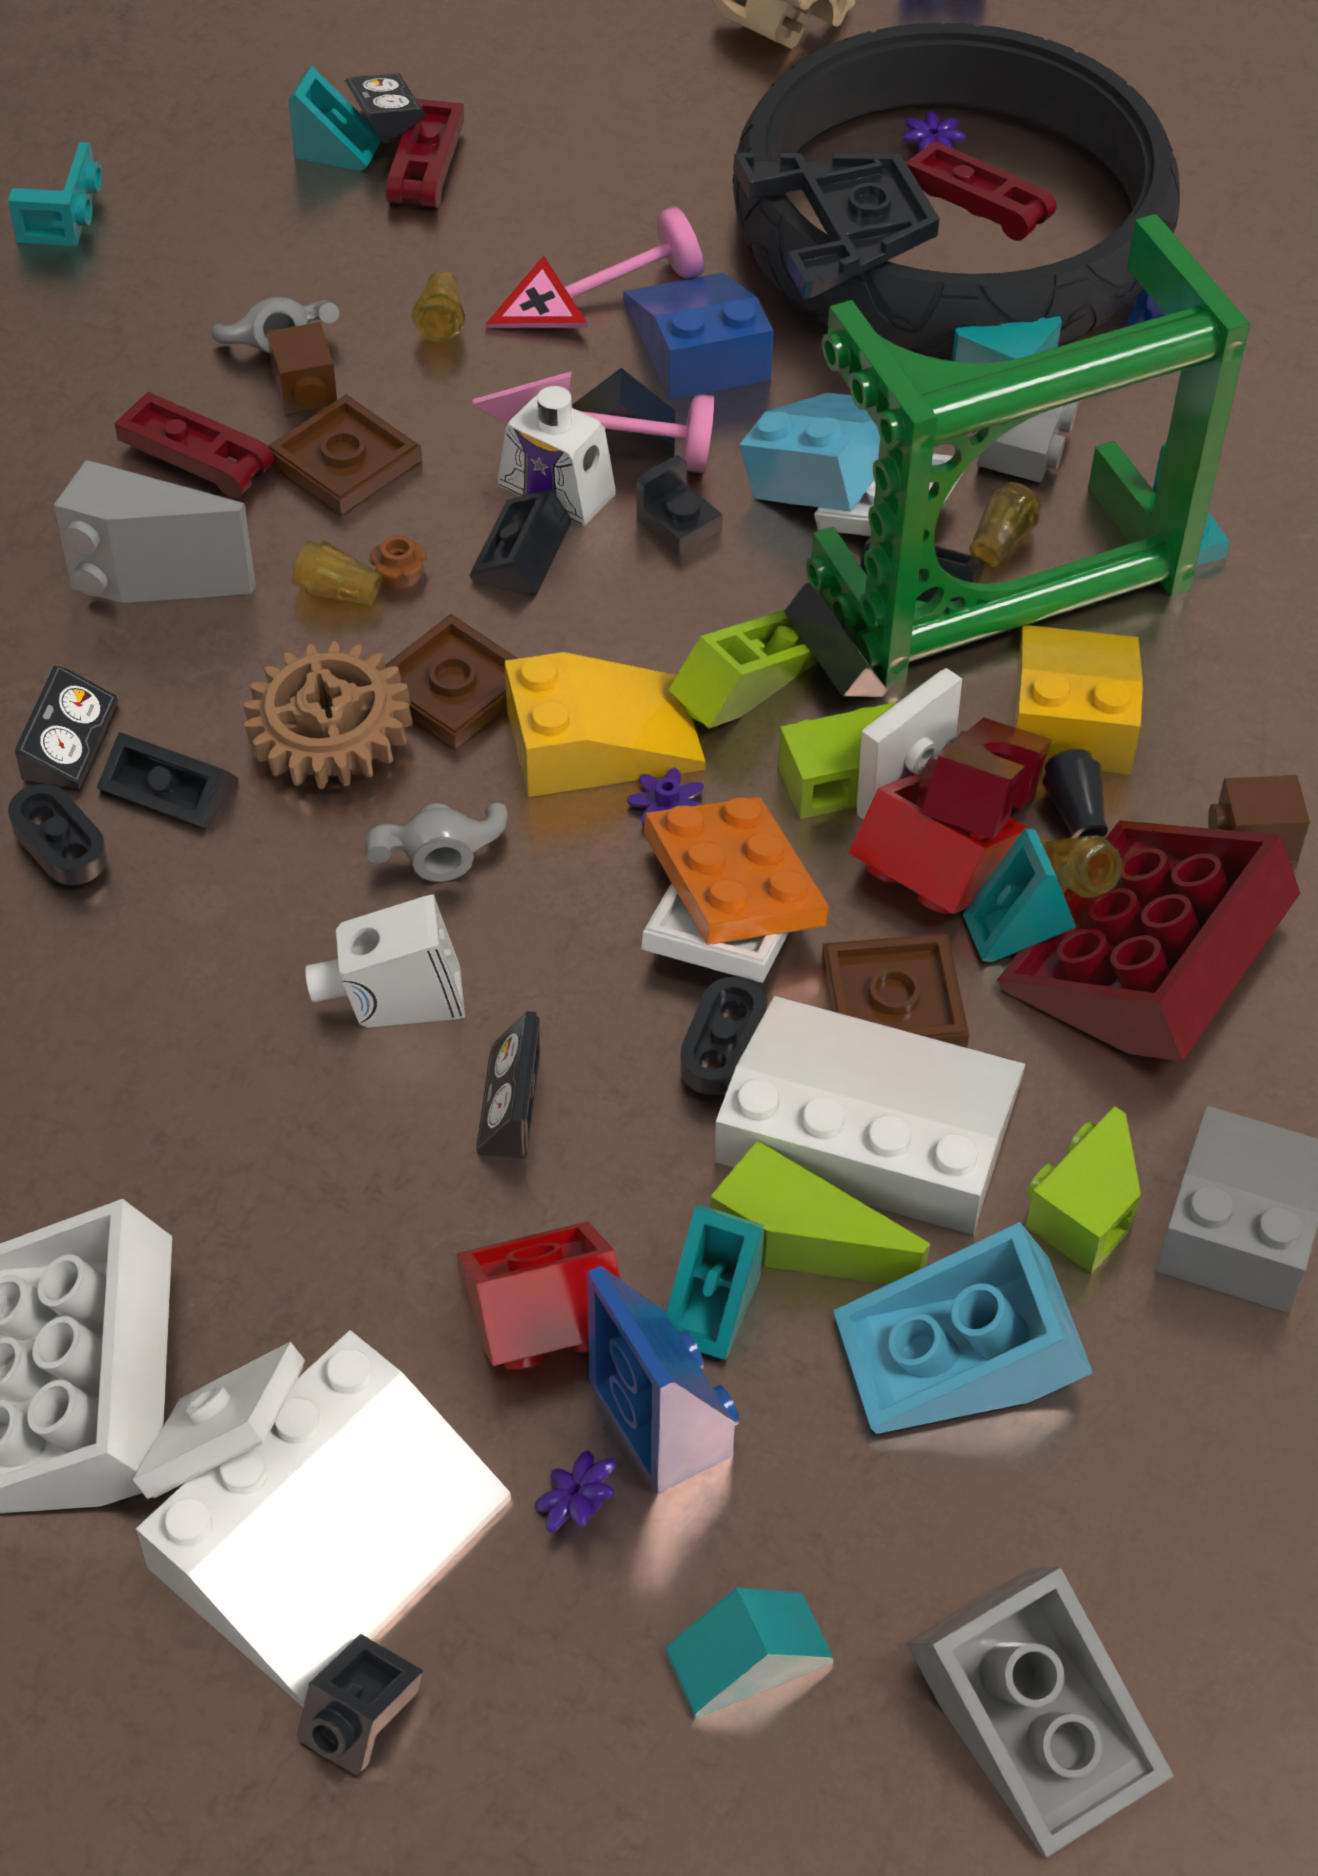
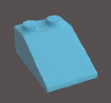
[739,393,880,512]
[833,1222,1093,1434]

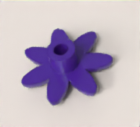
[902,111,966,152]
[627,768,704,826]
[535,1451,617,1533]

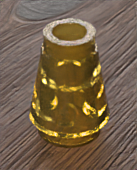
[412,271,465,342]
[969,482,1041,567]
[292,540,382,606]
[1041,835,1122,898]

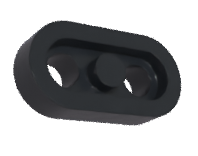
[8,784,107,885]
[680,977,767,1095]

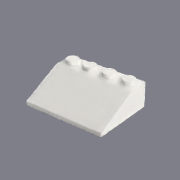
[715,996,1025,1236]
[0,1199,172,1513]
[136,1330,511,1707]

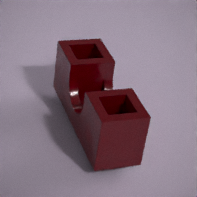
[919,717,1052,839]

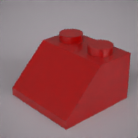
[849,774,1030,914]
[456,1221,620,1369]

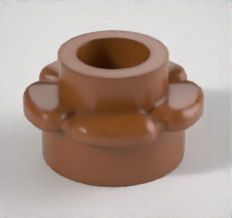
[370,535,427,588]

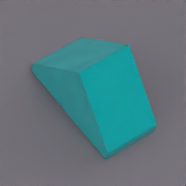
[288,65,382,171]
[952,316,1062,363]
[963,828,1076,962]
[666,1204,764,1360]
[665,1587,834,1719]

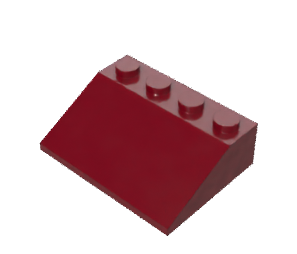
[997,820,1301,1062]

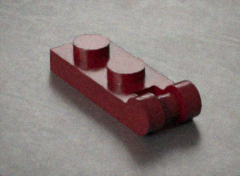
[386,98,464,208]
[906,141,1057,241]
[114,392,274,499]

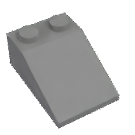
[53,460,256,603]
[1155,1105,1318,1314]
[906,1567,1174,1857]

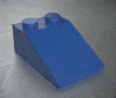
[623,273,774,400]
[587,1266,739,1494]

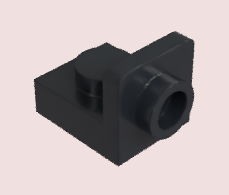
[636,455,723,555]
[297,1634,423,1775]

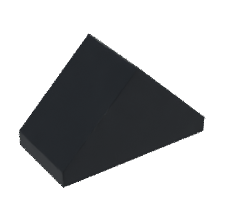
[572,368,675,455]

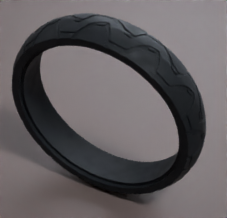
[732,23,1180,358]

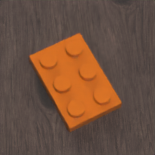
[643,796,829,945]

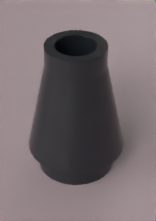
[1042,749,1108,844]

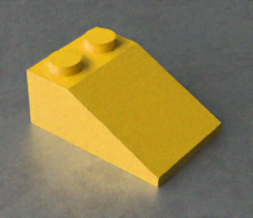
[1013,625,1143,774]
[504,652,706,797]

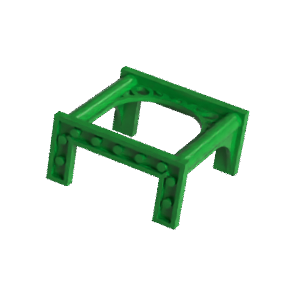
[806,214,1250,689]

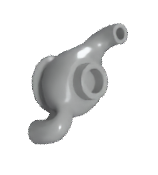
[211,297,339,353]
[365,803,508,882]

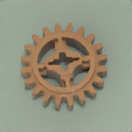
[243,641,412,789]

